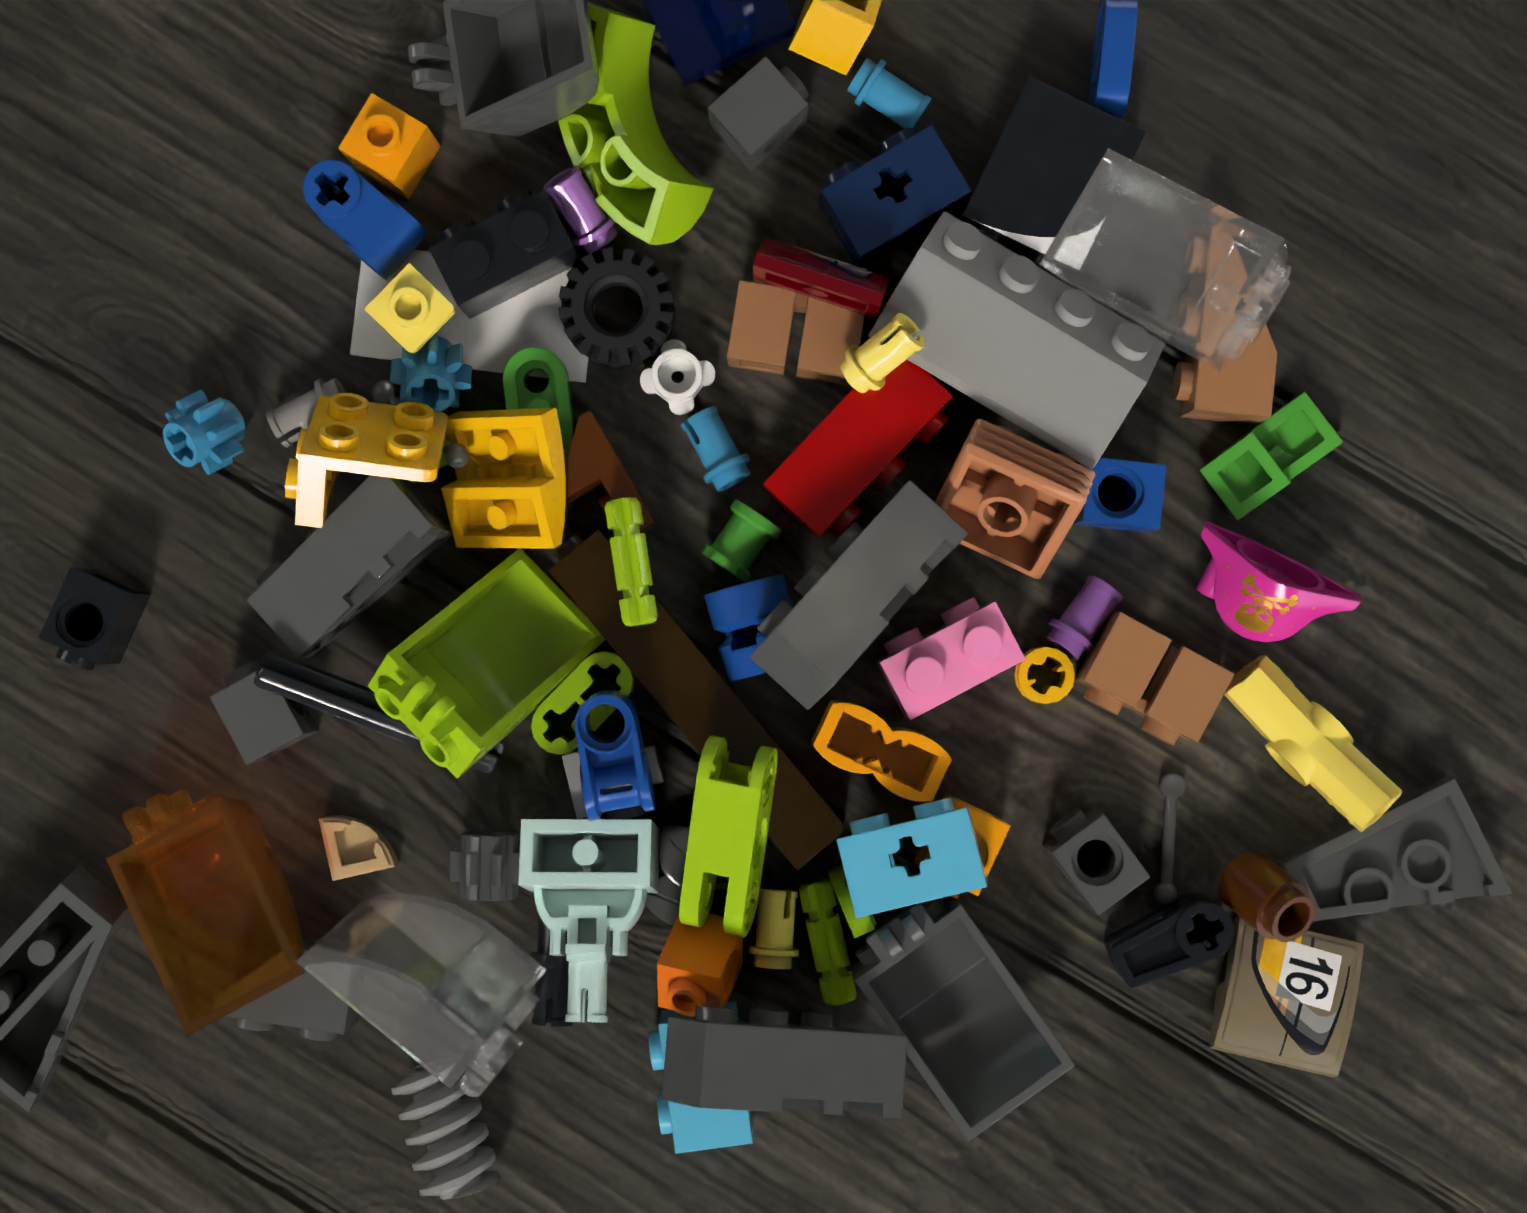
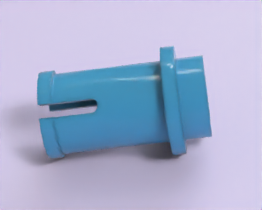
[847,57,932,129]
[680,406,751,492]

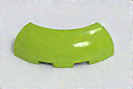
[558,2,714,245]

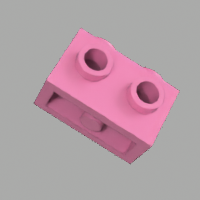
[875,597,1026,720]

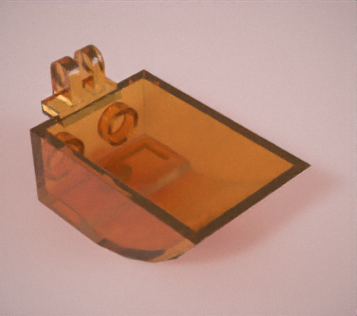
[106,789,305,1036]

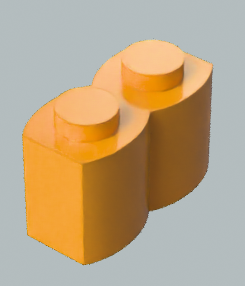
[811,700,952,802]

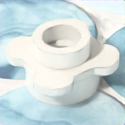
[640,339,715,415]

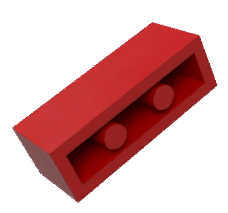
[763,359,953,540]

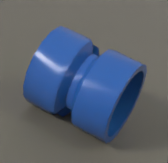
[704,574,793,682]

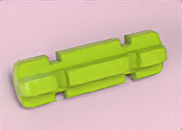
[605,497,658,627]
[799,879,857,1006]

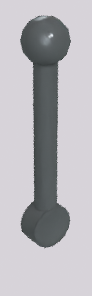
[372,380,470,468]
[1153,773,1186,906]

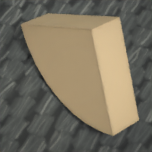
[319,815,399,881]

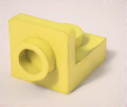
[364,263,456,354]

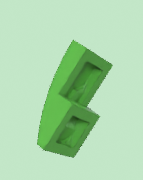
[1199,390,1343,521]

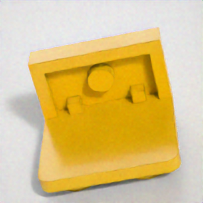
[285,393,448,528]

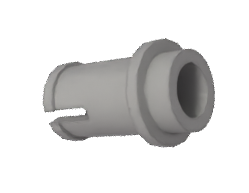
[266,378,347,448]

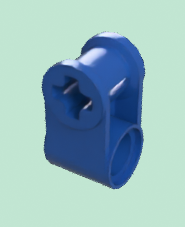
[303,160,429,281]
[574,690,656,821]

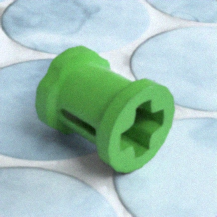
[699,499,782,583]

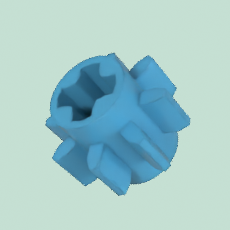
[390,334,472,412]
[163,390,246,475]

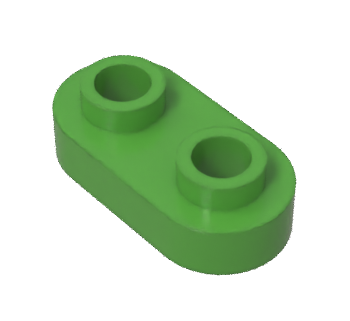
[503,347,575,463]

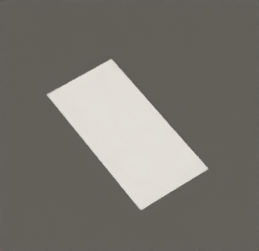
[350,250,595,383]

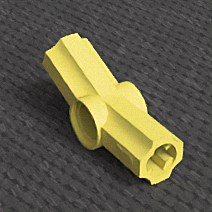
[1224,655,1402,832]

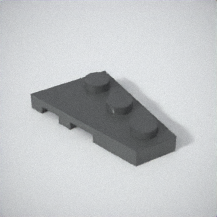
[1276,777,1513,921]

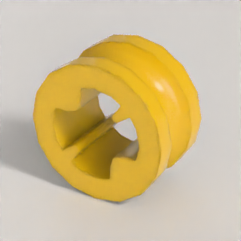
[1014,647,1075,704]

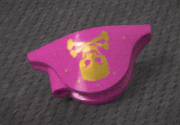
[1196,521,1361,642]

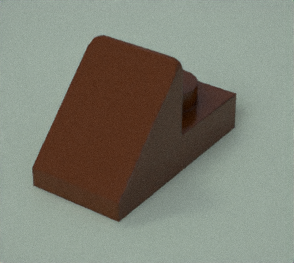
[565,410,658,534]

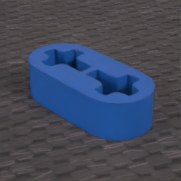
[1088,0,1138,119]

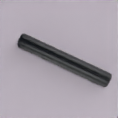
[254,651,504,773]

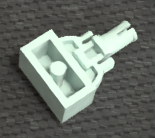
[518,819,660,1023]

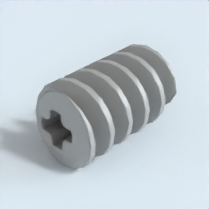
[391,1052,501,1200]

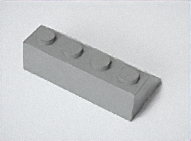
[868,211,1166,470]

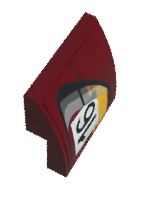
[753,238,889,319]

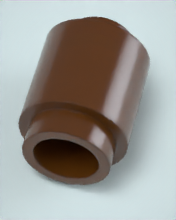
[1218,852,1315,942]

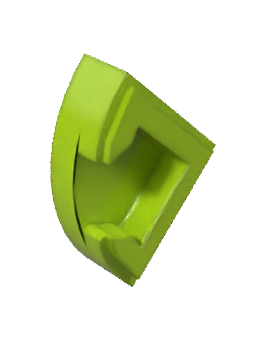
[827,864,877,938]

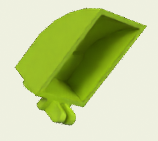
[368,548,606,779]

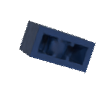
[819,125,971,267]

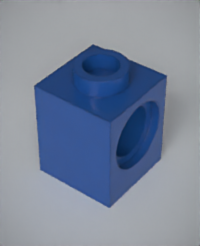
[1073,458,1167,533]

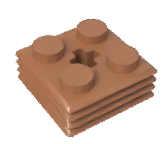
[935,419,1095,579]

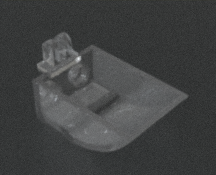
[1040,148,1292,371]
[295,893,547,1097]

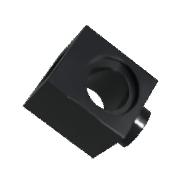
[39,567,151,671]

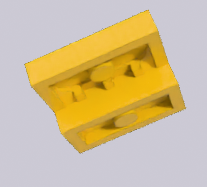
[441,408,566,549]

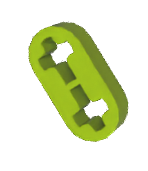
[531,651,635,755]

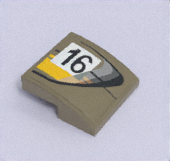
[1209,916,1364,1078]

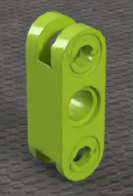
[679,735,778,937]

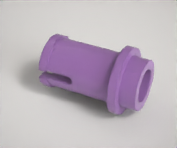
[543,166,618,253]
[1046,575,1123,660]

